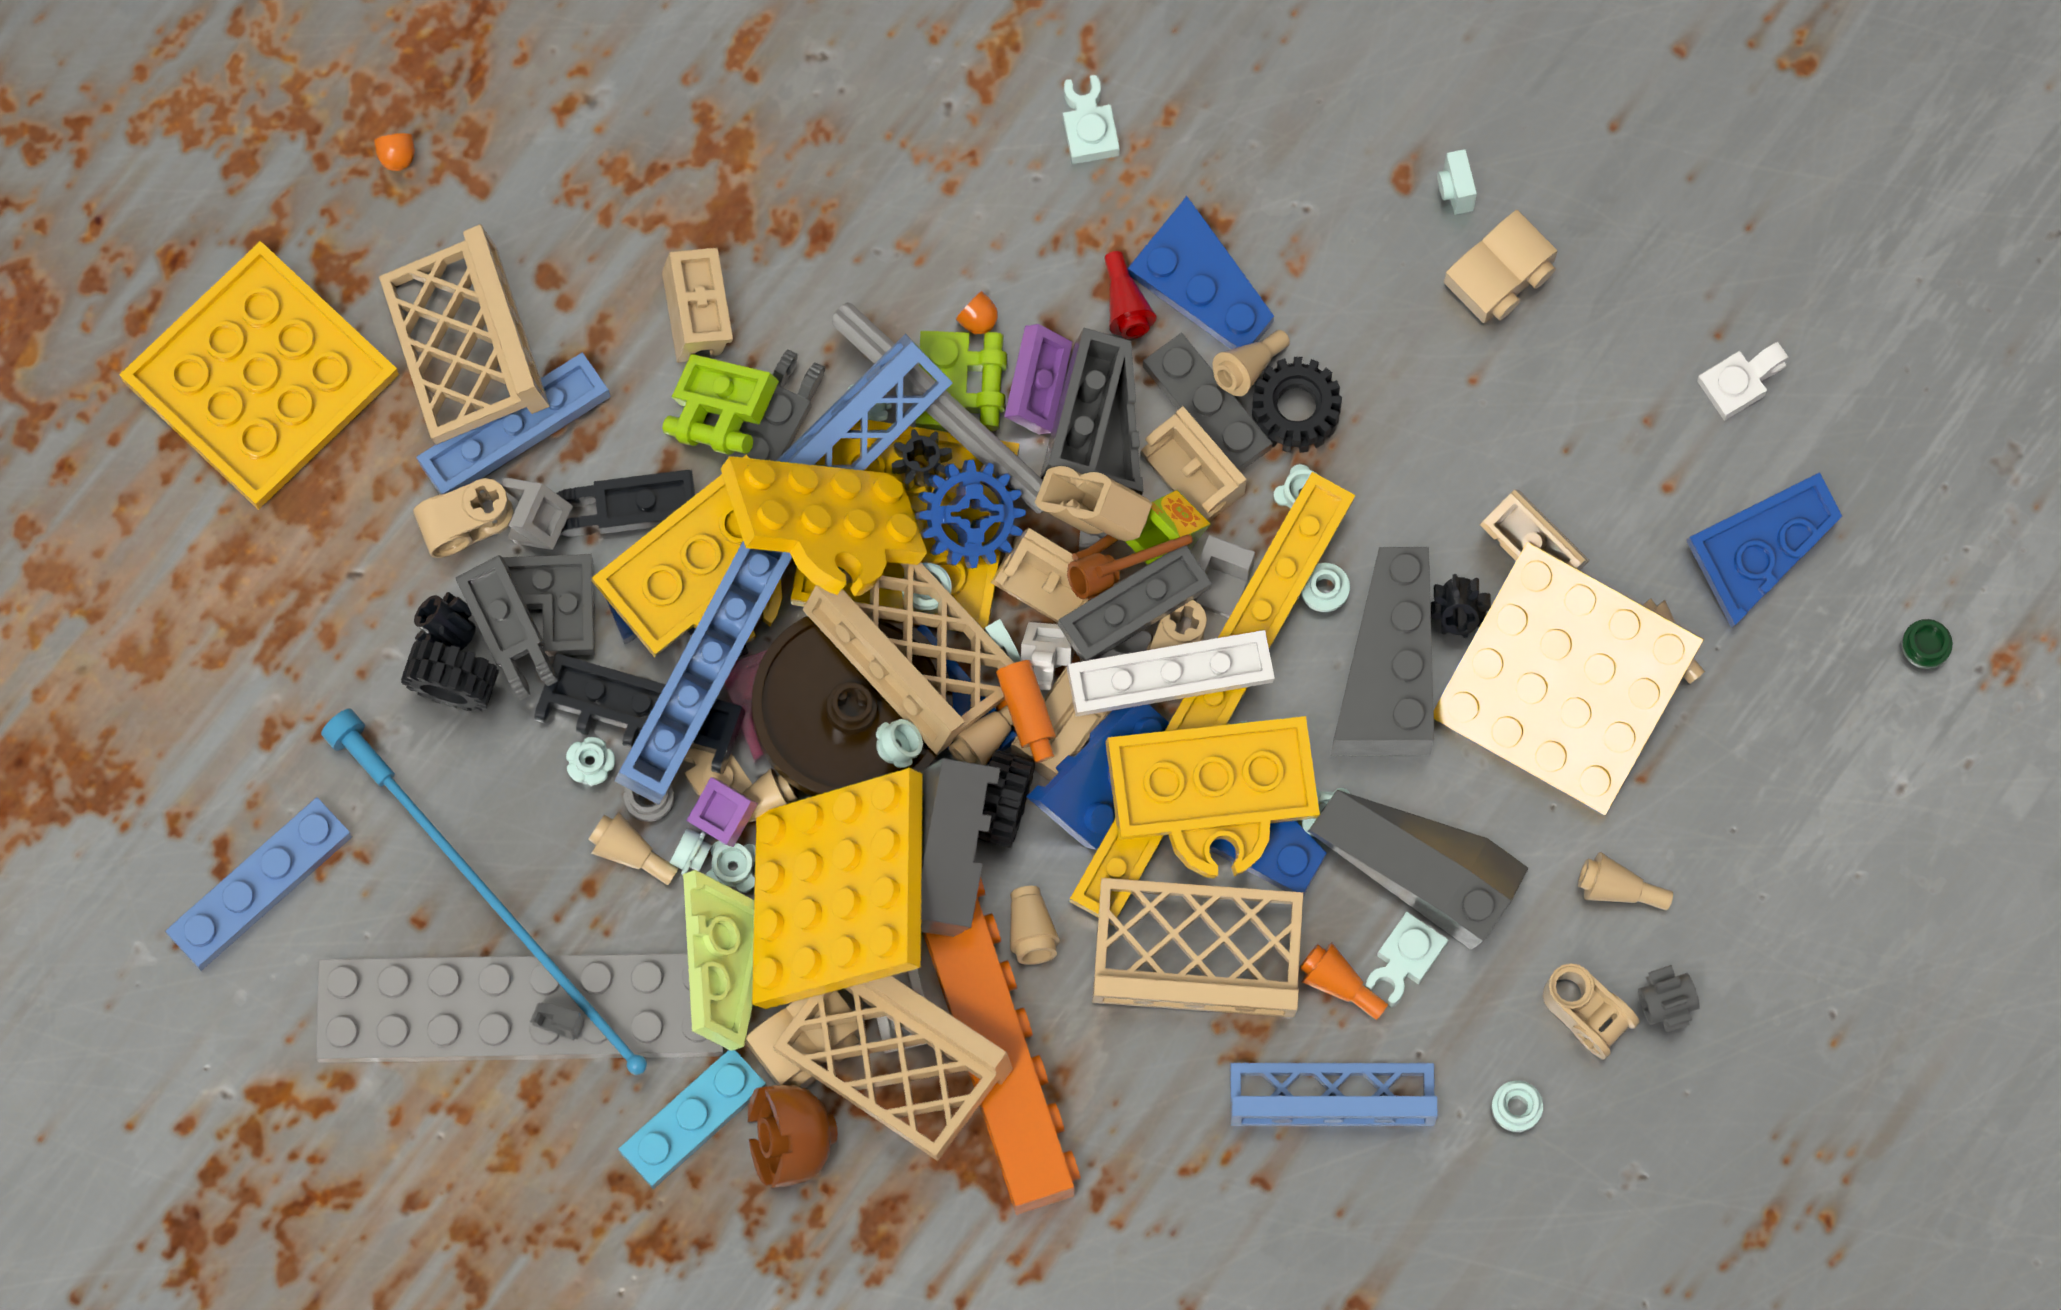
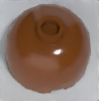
[748,1085,838,1188]

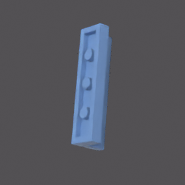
[776,334,953,471]
[1230,1063,1438,1126]

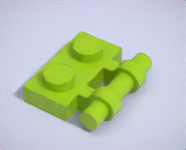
[915,331,1008,431]
[662,354,779,455]

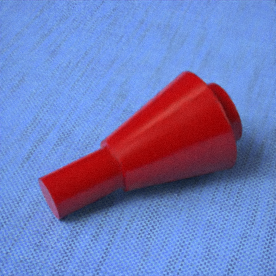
[1104,251,1157,339]

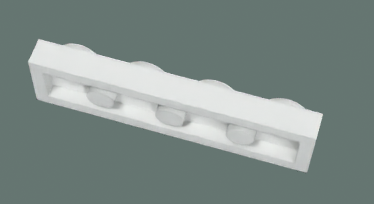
[1066,630,1275,717]

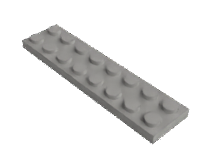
[316,953,724,1063]

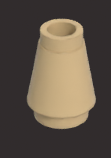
[1010,886,1060,965]

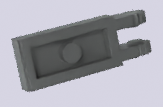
[722,349,825,466]
[455,555,558,700]

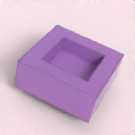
[686,777,758,847]

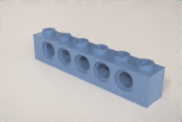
[615,541,792,805]

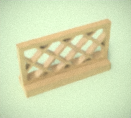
[379,224,550,445]
[802,562,1014,755]
[1092,878,1303,1017]
[773,976,1013,1161]

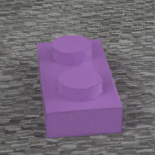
[1004,324,1073,435]

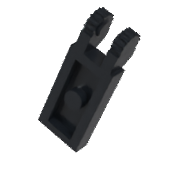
[556,470,695,537]

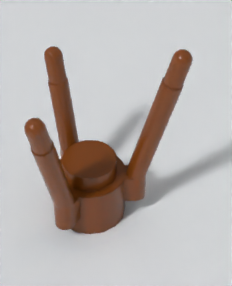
[1067,534,1193,601]

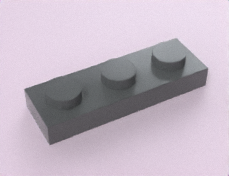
[1143,332,1272,472]
[1058,545,1212,661]

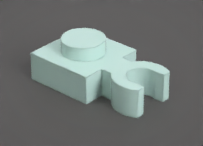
[1063,75,1120,164]
[1365,912,1448,1008]

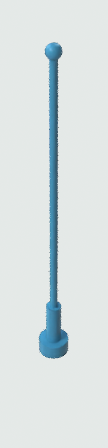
[321,709,647,1075]

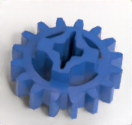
[915,460,1026,568]

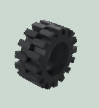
[1252,357,1342,453]
[401,640,499,712]
[978,750,1035,848]

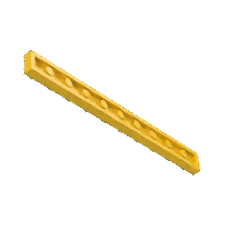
[1069,472,1356,926]

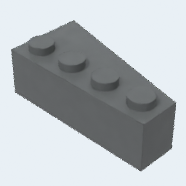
[1330,547,1434,756]

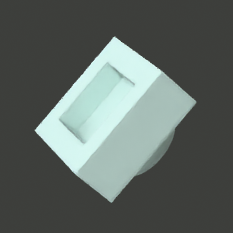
[1437,149,1477,215]

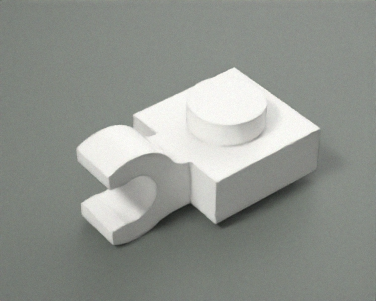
[1697,342,1789,421]
[1021,622,1075,690]

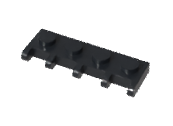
[534,653,745,774]

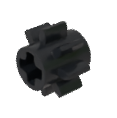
[891,429,952,493]
[1431,574,1491,638]
[414,592,476,651]

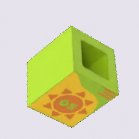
[1125,490,1211,565]

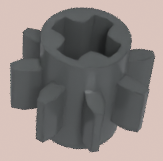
[1638,965,1700,1032]

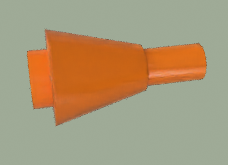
[1300,942,1388,1020]

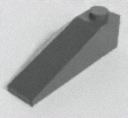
[1308,790,1528,949]

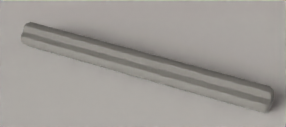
[832,303,1044,514]

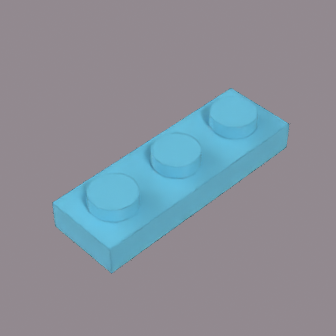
[618,1050,767,1190]

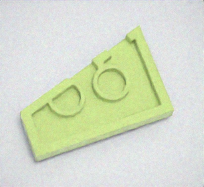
[683,870,754,1051]

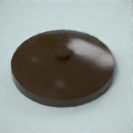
[751,616,953,796]

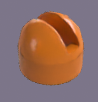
[374,133,415,171]
[955,291,998,334]

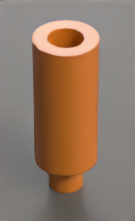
[996,660,1056,763]

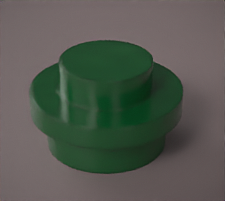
[1902,619,1953,669]

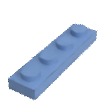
[416,352,611,494]
[165,797,352,971]

